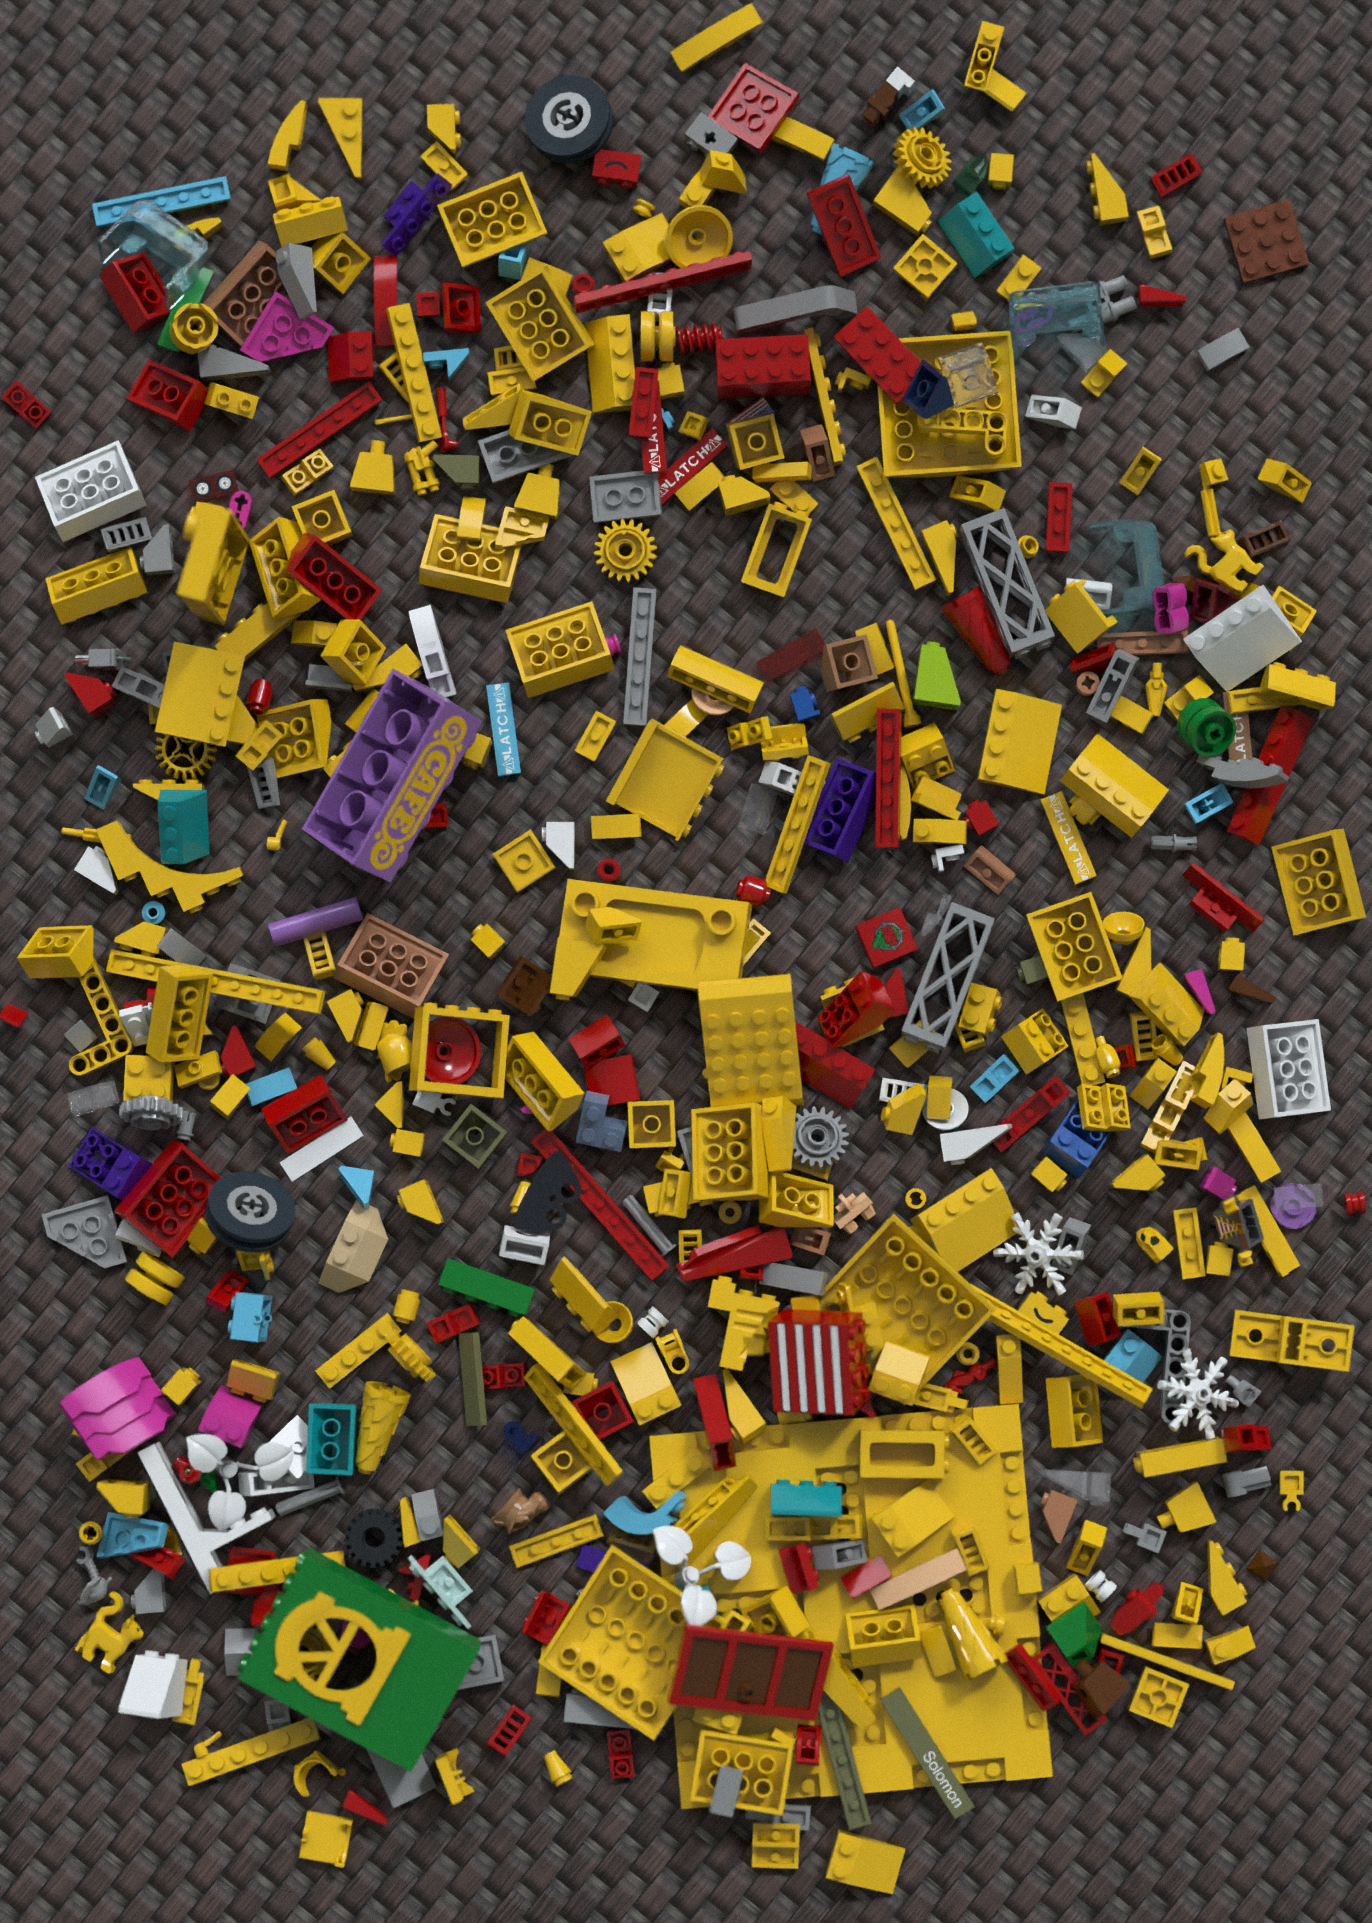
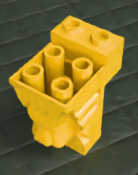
[708,1275,780,1371]

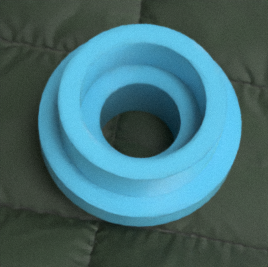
[142,901,165,924]

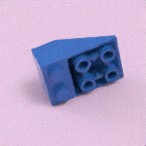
[1041,1098,1111,1179]

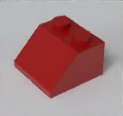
[328,331,375,383]
[64,672,118,718]
[571,1380,634,1440]

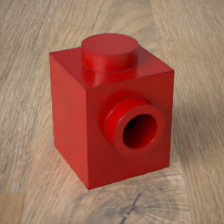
[963,800,999,837]

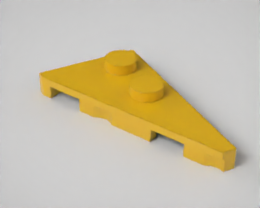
[318,98,363,179]

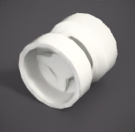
[637,1306,669,1338]
[1084,1570,1117,1602]

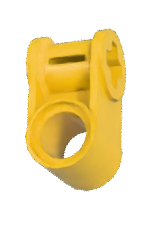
[655,1329,689,1374]

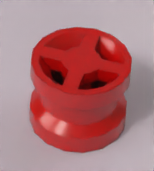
[1343,1191,1366,1216]

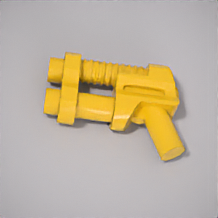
[404,440,440,496]

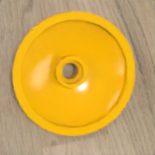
[665,205,733,268]

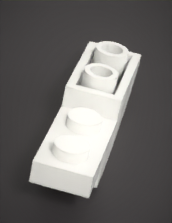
[408,605,457,697]

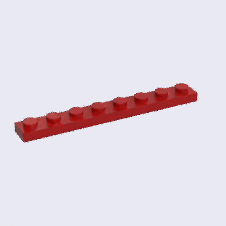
[574,251,752,314]
[531,1128,669,1280]

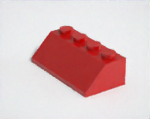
[287,533,382,620]
[795,1021,875,1110]

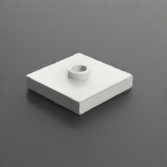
[270,1415,308,1480]

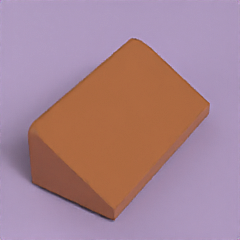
[964,845,1016,895]

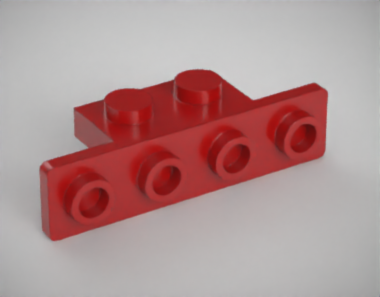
[1183,863,1264,933]

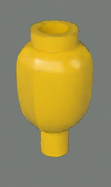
[1095,1036,1121,1078]

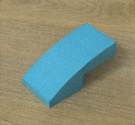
[970,1053,1020,1103]
[246,1068,297,1107]

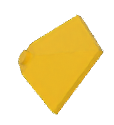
[256,699,331,778]

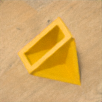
[268,174,322,212]

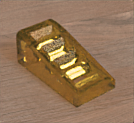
[606,1525,656,1563]

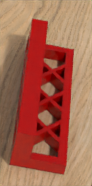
[1032,1641,1108,1736]

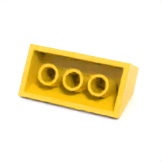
[585,314,635,414]
[249,517,321,618]
[45,547,147,625]
[146,965,213,1063]
[505,1031,585,1132]

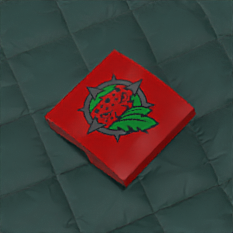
[855,907,918,968]

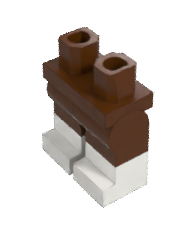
[862,66,915,130]

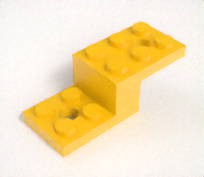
[1229,1310,1354,1372]

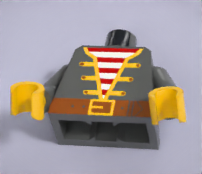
[1209,1194,1264,1267]

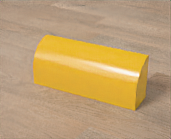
[666,645,764,713]

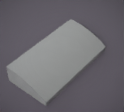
[478,430,573,484]
[366,1748,437,1808]

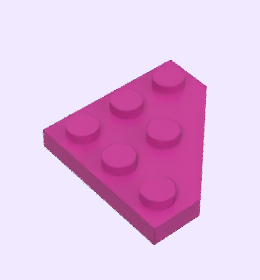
[240,291,334,362]

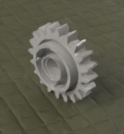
[119,1096,184,1131]
[792,1106,849,1170]

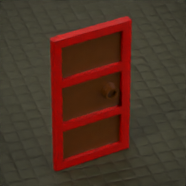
[667,1624,834,1721]

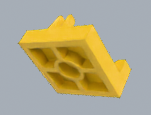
[893,234,958,301]
[1127,1665,1189,1728]
[435,1748,474,1804]
[299,1810,354,1868]

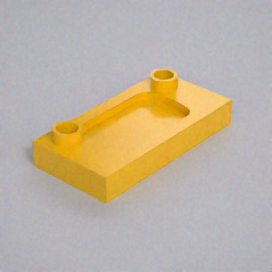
[177,503,250,626]
[559,879,752,991]

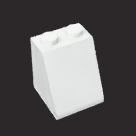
[118,1650,188,1719]

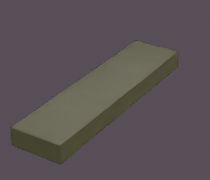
[458,1332,487,1426]

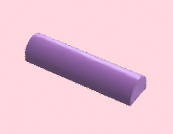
[268,897,363,947]

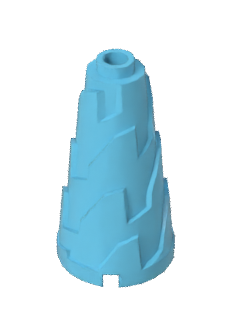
[810,143,874,235]

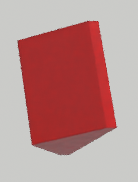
[442,282,482,335]

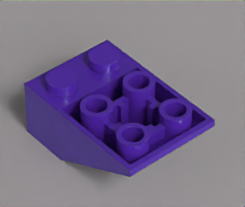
[69,1127,153,1200]

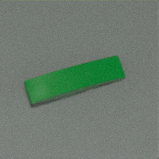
[158,264,215,354]

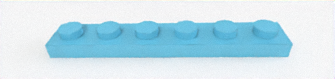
[92,176,231,228]

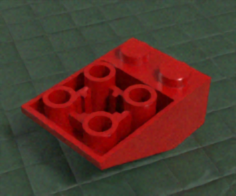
[817,971,895,1049]

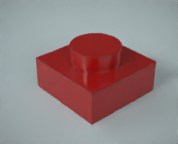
[416,292,441,318]

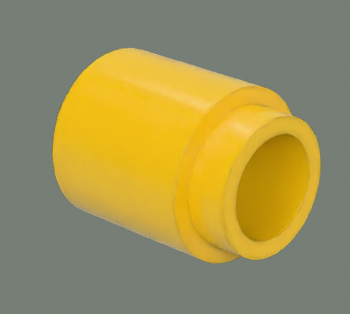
[393,1289,420,1324]

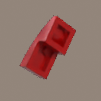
[426,1302,481,1344]

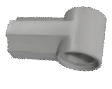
[1222,1466,1271,1498]

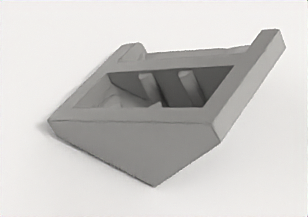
[224,1628,260,1676]

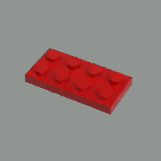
[806,174,881,277]
[833,306,921,405]

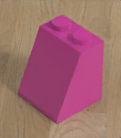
[198,1385,264,1448]

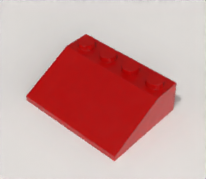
[114,1140,220,1258]

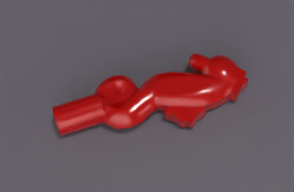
[944,1357,997,1394]

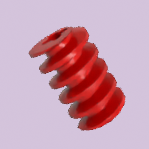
[676,323,723,355]

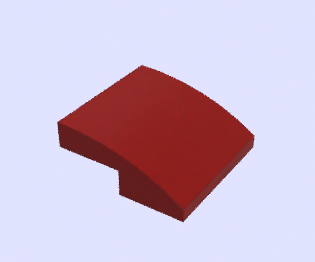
[583,1054,640,1106]

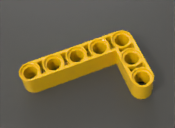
[69,956,134,1076]

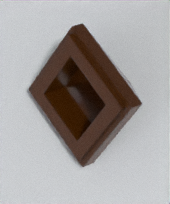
[1171,575,1195,599]
[1247,1549,1279,1581]

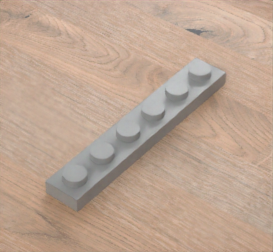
[623,587,656,726]

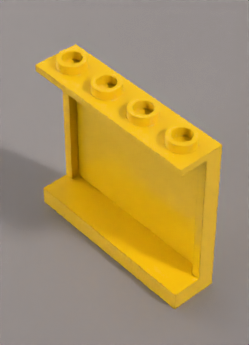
[606,719,725,841]

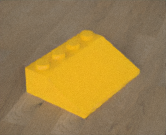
[437,172,547,268]
[485,266,595,382]
[419,514,522,603]
[505,601,615,698]
[154,642,245,747]
[977,689,1062,795]
[1059,733,1169,838]
[1271,829,1366,936]
[1026,892,1123,1002]
[691,1102,768,1201]
[910,1168,1017,1272]
[690,1730,794,1815]

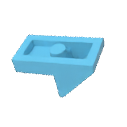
[899,89,945,130]
[423,348,470,381]

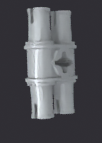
[1059,275,1137,334]

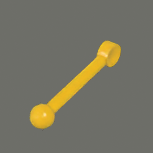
[374,414,412,425]

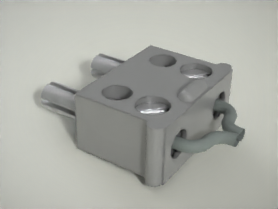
[75,648,133,671]

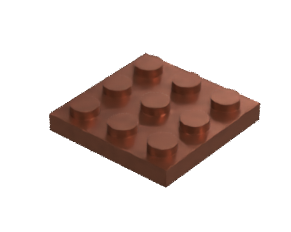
[1224,199,1309,284]

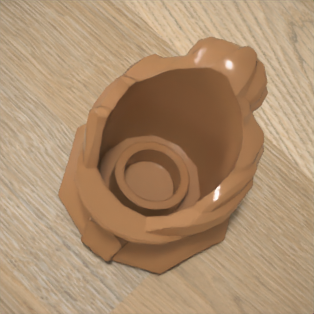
[491,1488,550,1535]

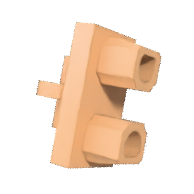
[834,1192,875,1234]

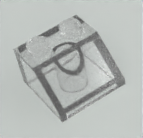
[938,342,998,408]

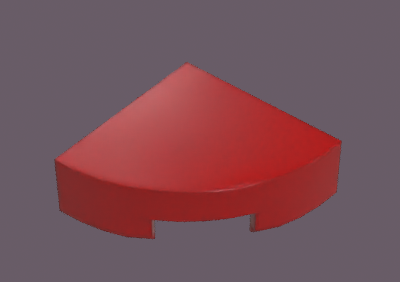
[517,1153,543,1176]

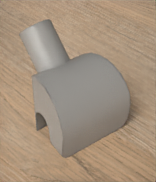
[1226,1375,1261,1408]

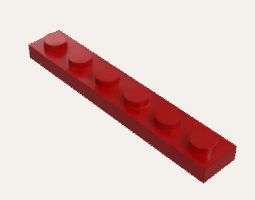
[257,381,383,479]
[875,709,902,848]

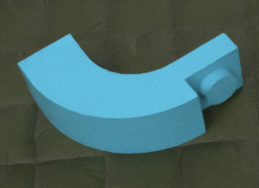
[603,1491,688,1534]

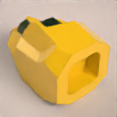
[1136,1227,1174,1264]

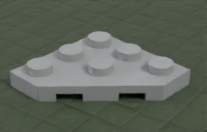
[41,1195,128,1268]

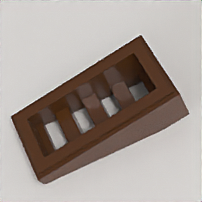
[1237,520,1291,559]
[1226,974,1276,1003]

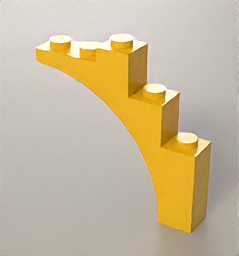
[96,820,244,914]

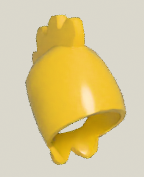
[376,1020,412,1082]

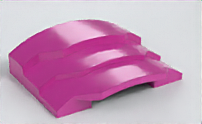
[60,1357,176,1462]

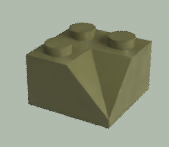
[442,1104,508,1169]

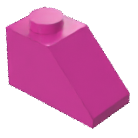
[1198,1167,1237,1200]

